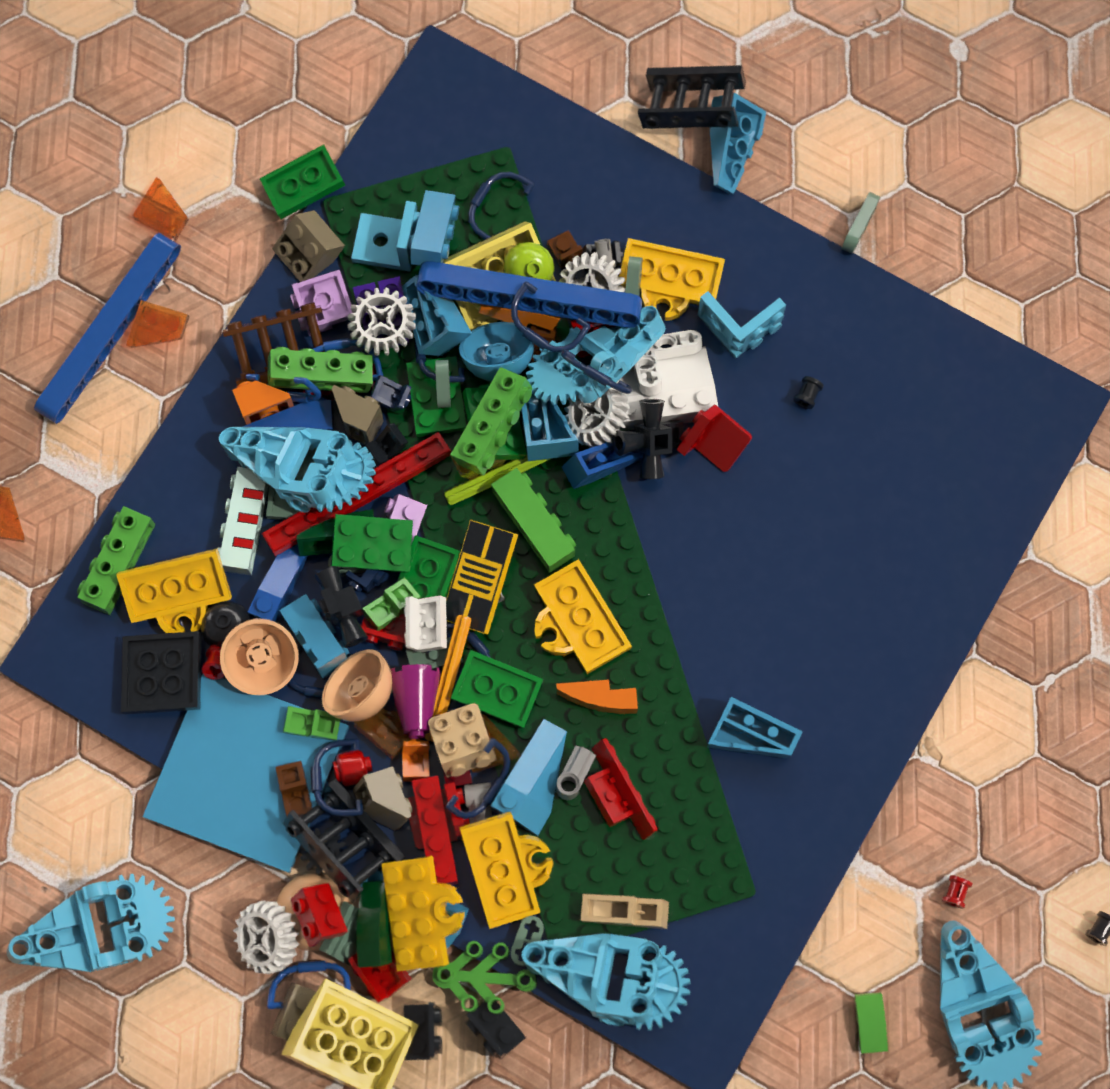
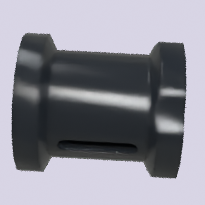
[793,376,824,409]
[1085,911,1110,947]

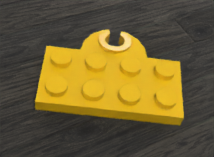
[619,238,725,321]
[116,548,232,633]
[534,559,632,674]
[459,811,553,929]
[381,856,465,971]

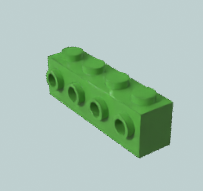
[267,347,373,393]
[451,367,533,476]
[491,468,576,573]
[77,506,155,615]

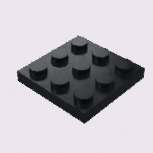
[121,631,201,714]

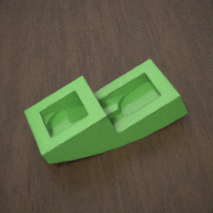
[362,578,421,631]
[283,706,340,740]
[855,992,888,1054]

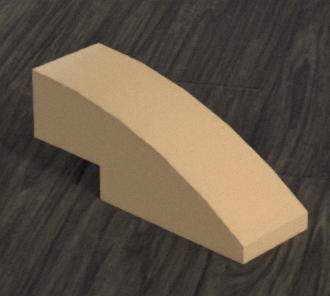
[581,894,669,929]

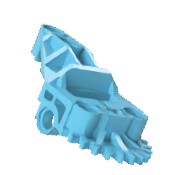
[526,306,666,405]
[219,427,376,513]
[7,874,175,972]
[940,920,1043,1089]
[522,933,691,1030]

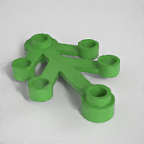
[432,941,537,1014]

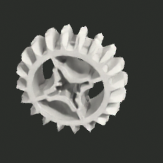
[559,252,626,292]
[348,287,416,356]
[564,388,631,447]
[233,901,300,974]

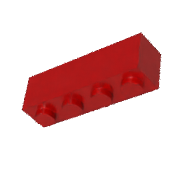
[412,776,458,885]

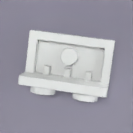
[404,595,447,652]

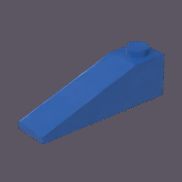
[242,397,335,431]
[562,442,644,489]
[248,544,309,623]

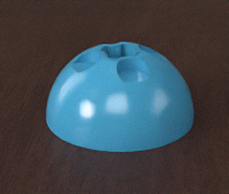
[459,322,534,382]

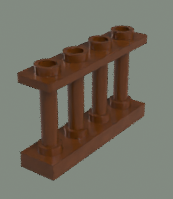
[223,302,325,386]

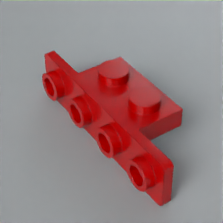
[584,738,658,840]

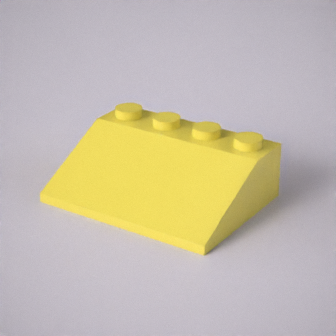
[443,222,556,331]
[281,979,419,1089]

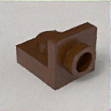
[547,230,583,269]

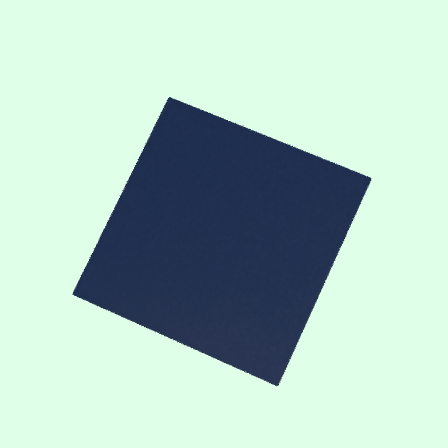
[0,25,1110,1089]

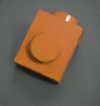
[402,739,430,782]

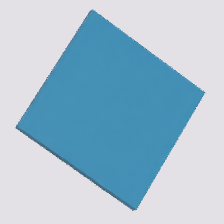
[143,674,349,873]

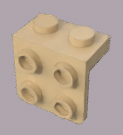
[428,703,497,778]

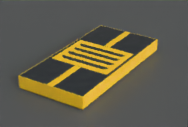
[446,520,518,634]

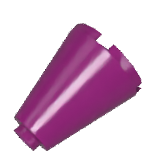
[390,664,440,739]

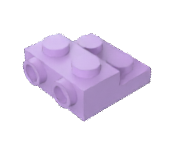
[290,270,353,336]

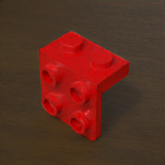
[677,404,752,472]
[408,782,470,849]

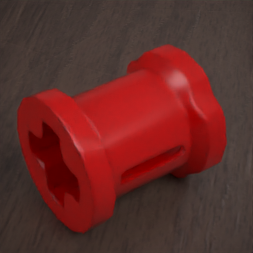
[202,645,224,680]
[942,875,973,909]

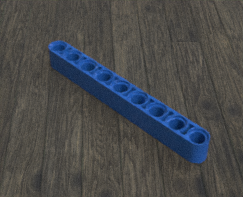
[34,233,181,424]
[416,261,642,328]

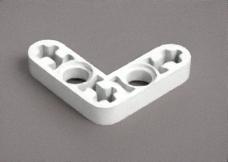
[633,330,702,396]

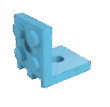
[351,201,420,272]
[697,291,786,358]

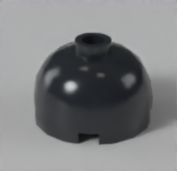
[201,601,251,647]

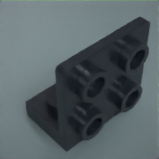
[465,1001,526,1059]
[404,1002,442,1061]

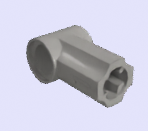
[556,746,596,800]
[464,782,493,824]

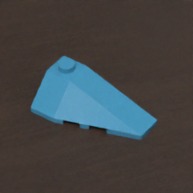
[709,93,766,194]
[491,719,567,836]

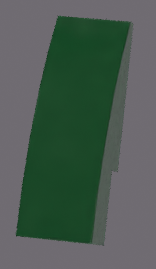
[297,509,374,556]
[357,880,392,967]

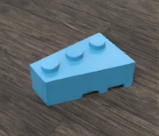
[411,190,459,266]
[402,275,472,356]
[521,379,579,461]
[279,594,350,679]
[707,697,803,759]

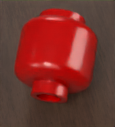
[332,750,373,787]

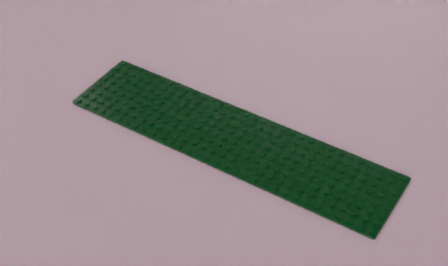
[323,147,756,940]

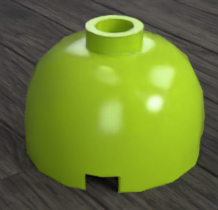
[504,242,554,280]

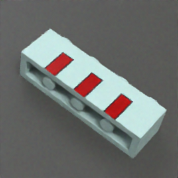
[218,467,269,576]

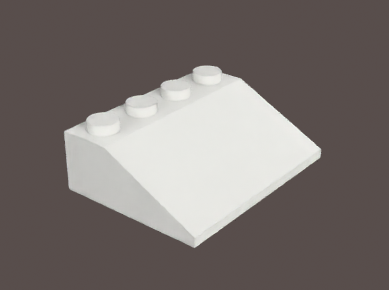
[616,347,718,431]

